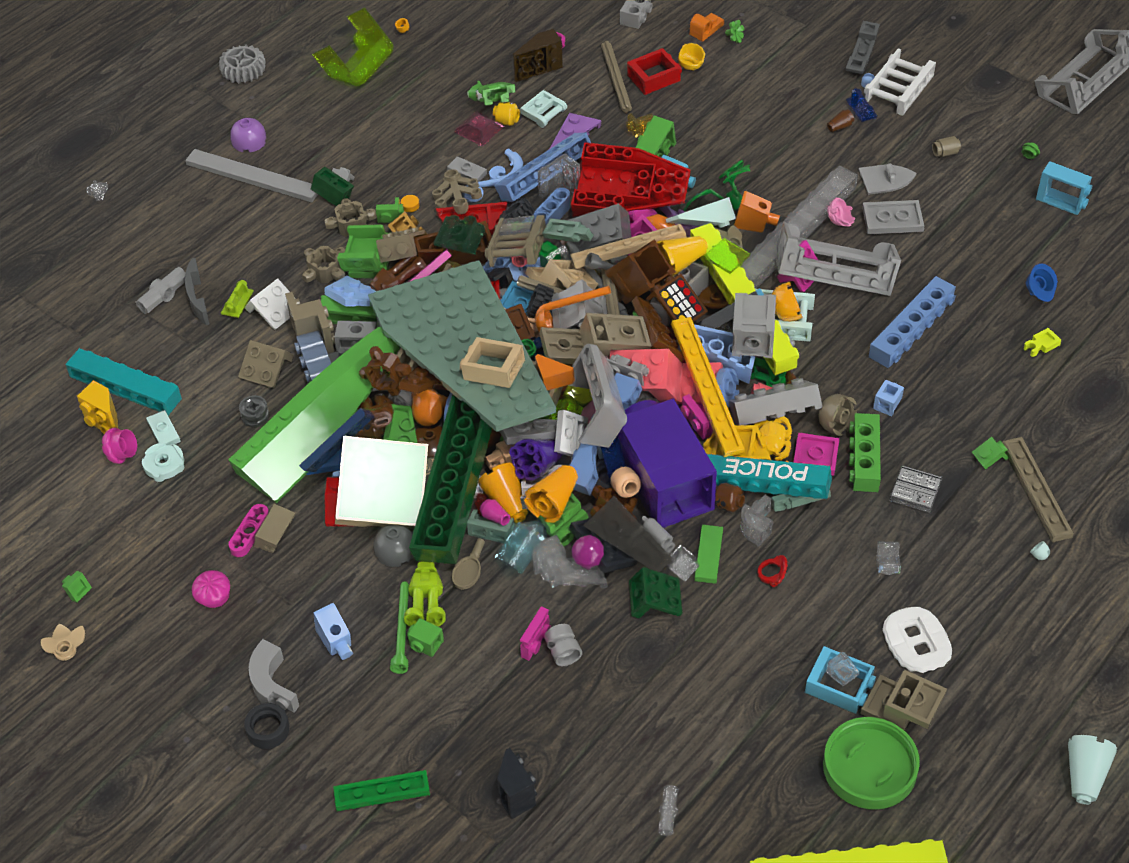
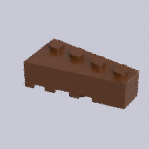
[414,221,492,265]

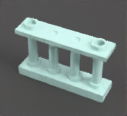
[732,289,815,342]

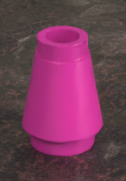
[480,499,511,526]

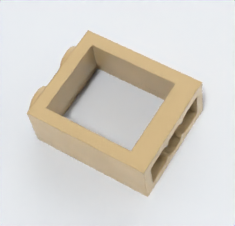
[460,337,525,388]

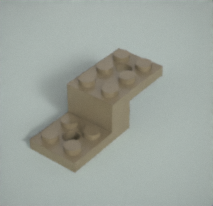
[539,313,651,364]

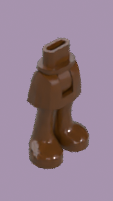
[369,255,430,291]
[357,394,394,428]

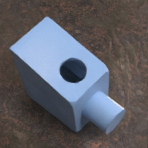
[313,603,353,660]

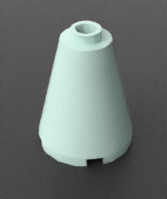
[1068,735,1117,805]

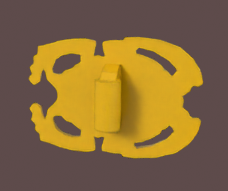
[754,416,792,461]

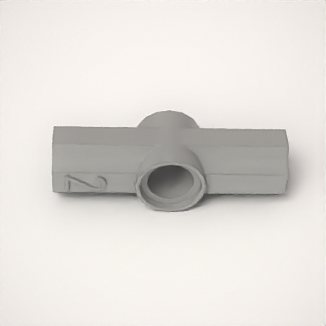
[136,267,185,314]

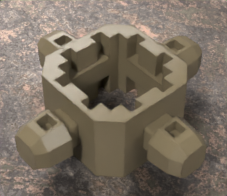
[324,198,377,237]
[302,246,345,283]

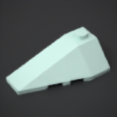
[666,197,736,228]

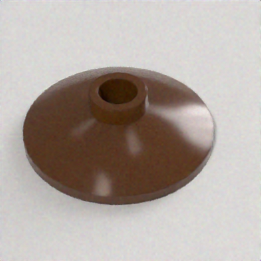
[699,284,730,309]
[415,425,443,458]

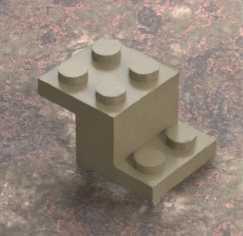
[285,292,335,354]
[861,670,947,730]

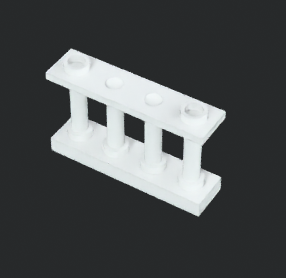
[864,49,936,116]

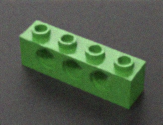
[849,413,881,492]

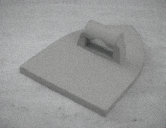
[858,163,917,195]

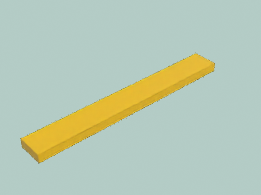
[671,317,745,457]

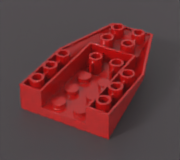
[571,142,691,217]

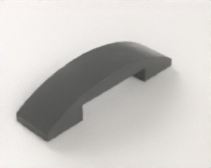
[846,21,880,74]
[185,258,209,325]

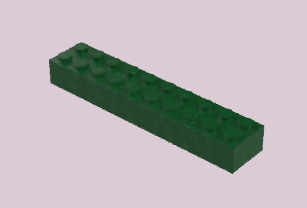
[409,394,492,564]

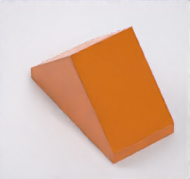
[535,354,575,391]

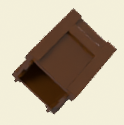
[605,239,676,305]

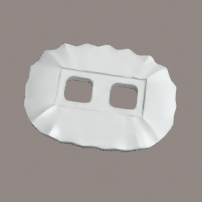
[883,607,952,673]

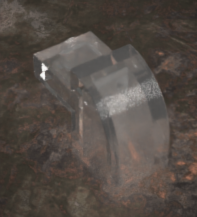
[740,495,773,546]
[532,535,566,588]

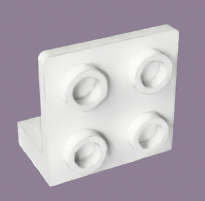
[245,278,295,330]

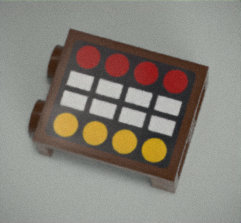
[646,273,708,336]

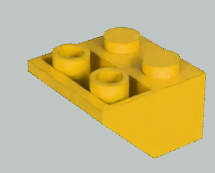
[77,380,118,434]

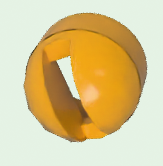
[395,18,410,33]

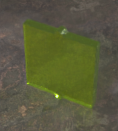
[704,238,750,274]

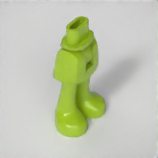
[404,562,446,627]

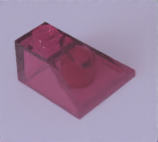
[455,110,504,146]

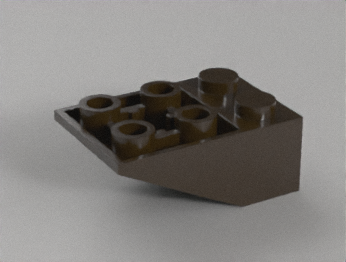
[513,29,563,82]

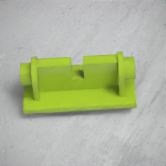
[221,280,254,318]

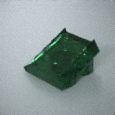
[434,215,485,255]

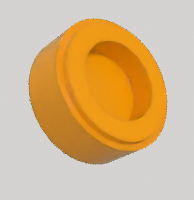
[401,195,419,212]

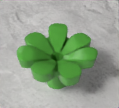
[725,20,744,43]

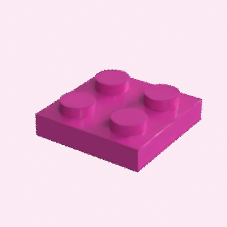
[794,433,839,475]

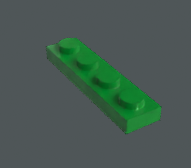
[333,770,430,811]

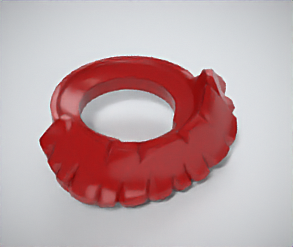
[757,555,788,588]

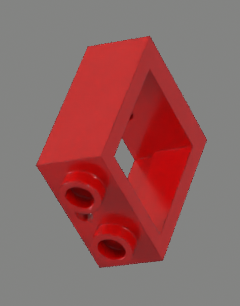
[627,48,682,95]

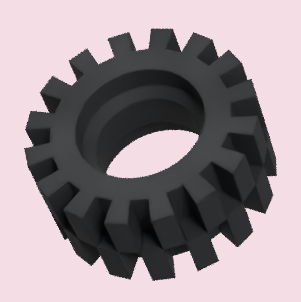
[499,198,535,226]
[526,283,554,318]

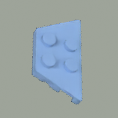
[325,276,376,306]

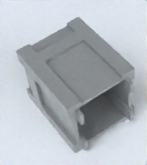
[551,279,607,329]
[732,293,776,358]

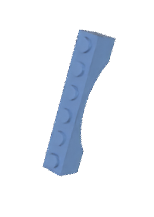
[570,373,643,496]

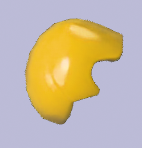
[678,43,705,71]

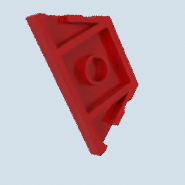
[436,202,507,235]

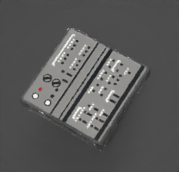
[889,465,942,513]

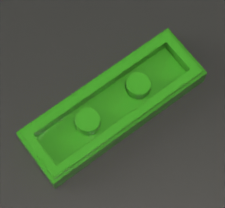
[695,525,723,584]

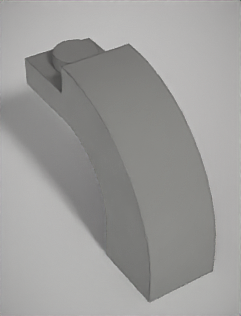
[249,639,299,712]

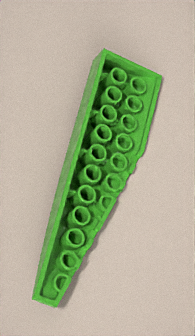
[228,326,400,503]

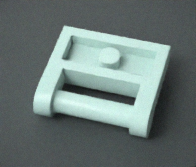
[520,90,567,128]

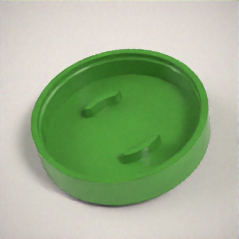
[823,717,920,809]

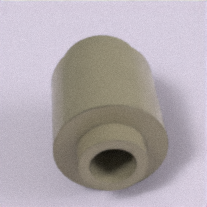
[932,136,961,157]

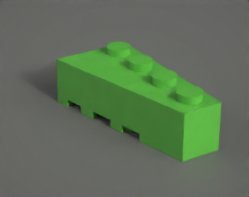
[635,116,677,157]

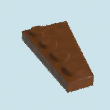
[632,296,685,362]
[399,365,442,394]

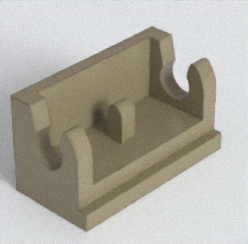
[254,504,295,553]

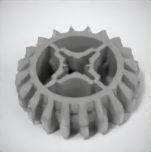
[219,44,266,84]

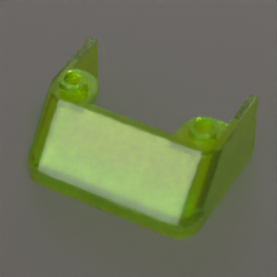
[312,7,394,86]

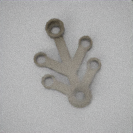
[432,169,482,214]

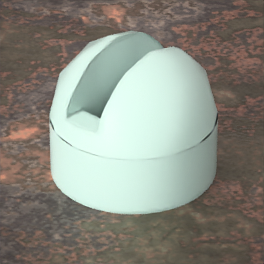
[1030,541,1050,560]

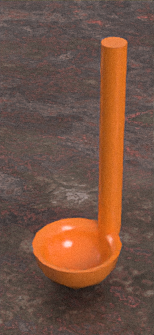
[535,286,611,332]

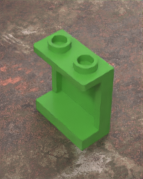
[337,225,386,271]

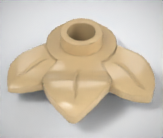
[41,624,85,660]

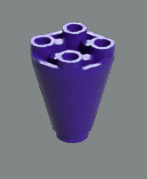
[509,439,563,480]

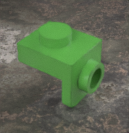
[376,197,404,223]
[972,437,1009,469]

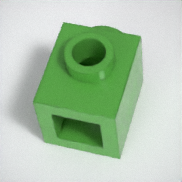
[407,618,444,657]

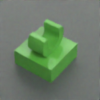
[62,571,92,602]

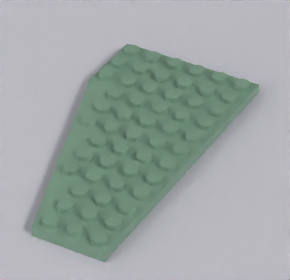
[368,261,556,432]

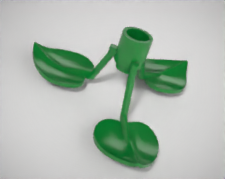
[683,160,750,212]

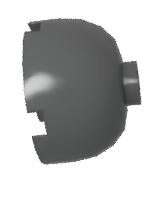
[373,525,414,567]

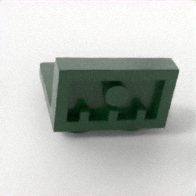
[629,567,683,619]

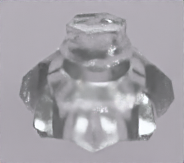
[86,180,108,201]

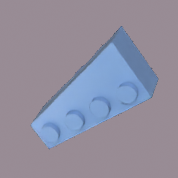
[676,325,756,384]

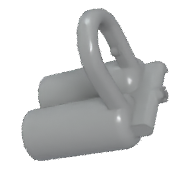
[627,516,675,555]

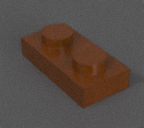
[505,304,536,341]

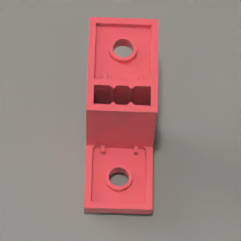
[609,349,723,404]

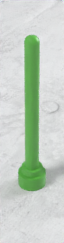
[390,581,409,674]

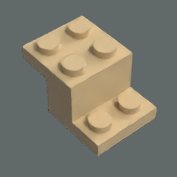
[525,259,598,290]

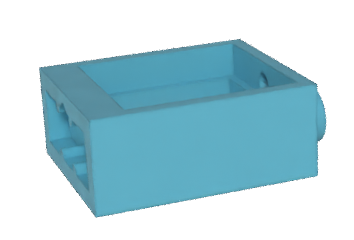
[1036,161,1092,215]
[805,646,876,714]

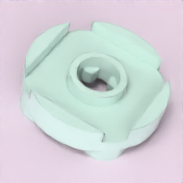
[142,443,184,482]

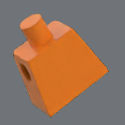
[734,191,780,233]

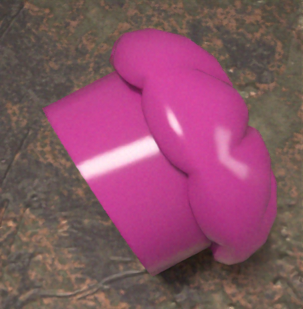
[102,428,137,464]
[192,570,230,608]

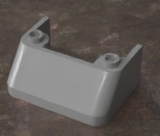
[569,344,627,448]

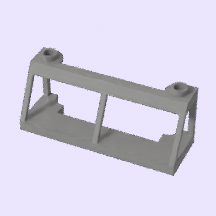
[1035,29,1129,114]
[778,222,901,296]

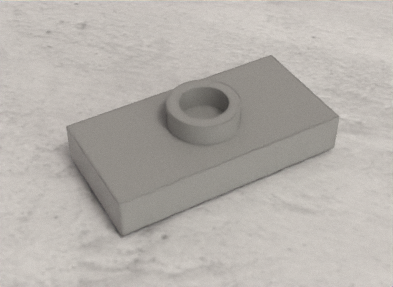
[447,156,487,182]

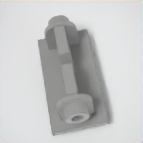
[606,354,649,386]

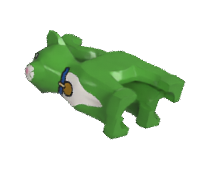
[467,81,515,105]

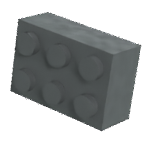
[568,204,631,254]

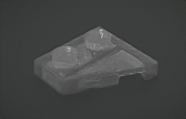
[552,557,607,588]

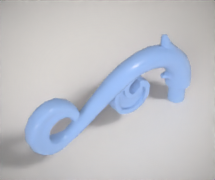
[462,149,523,202]

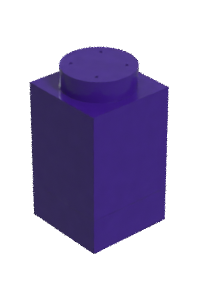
[616,398,717,528]

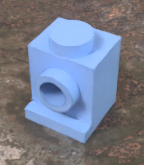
[873,380,904,416]

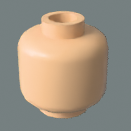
[610,467,641,498]

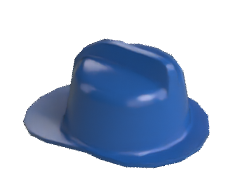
[1026,264,1058,302]

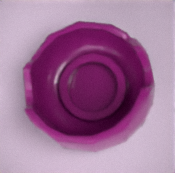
[571,535,604,570]

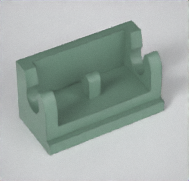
[467,509,516,544]

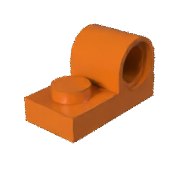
[689,13,724,42]

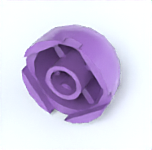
[231,118,267,152]

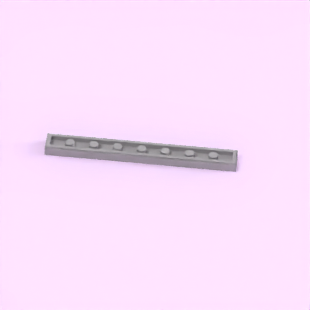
[185,149,318,202]

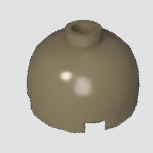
[818,394,857,436]

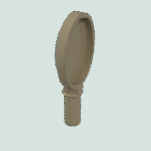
[452,538,485,590]

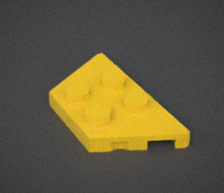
[703,425,771,460]

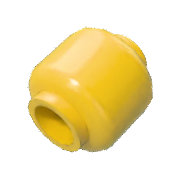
[493,102,520,126]

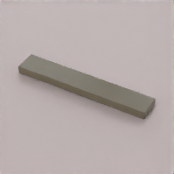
[1002,437,1074,542]

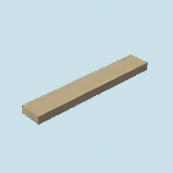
[570,224,686,269]

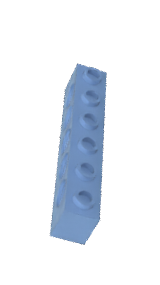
[494,132,591,202]
[869,276,956,368]

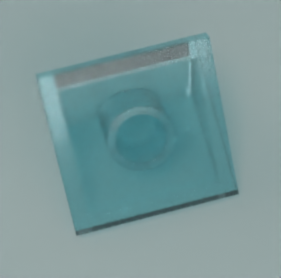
[495,522,545,574]

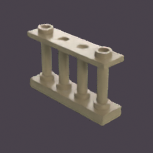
[485,215,546,267]

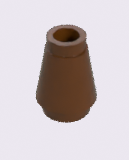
[827,109,854,132]

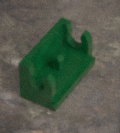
[311,167,354,206]

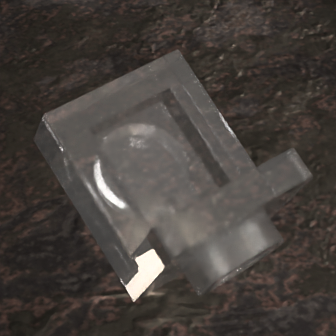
[876,541,901,575]

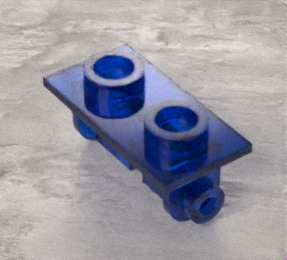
[846,88,878,122]
[600,436,627,478]

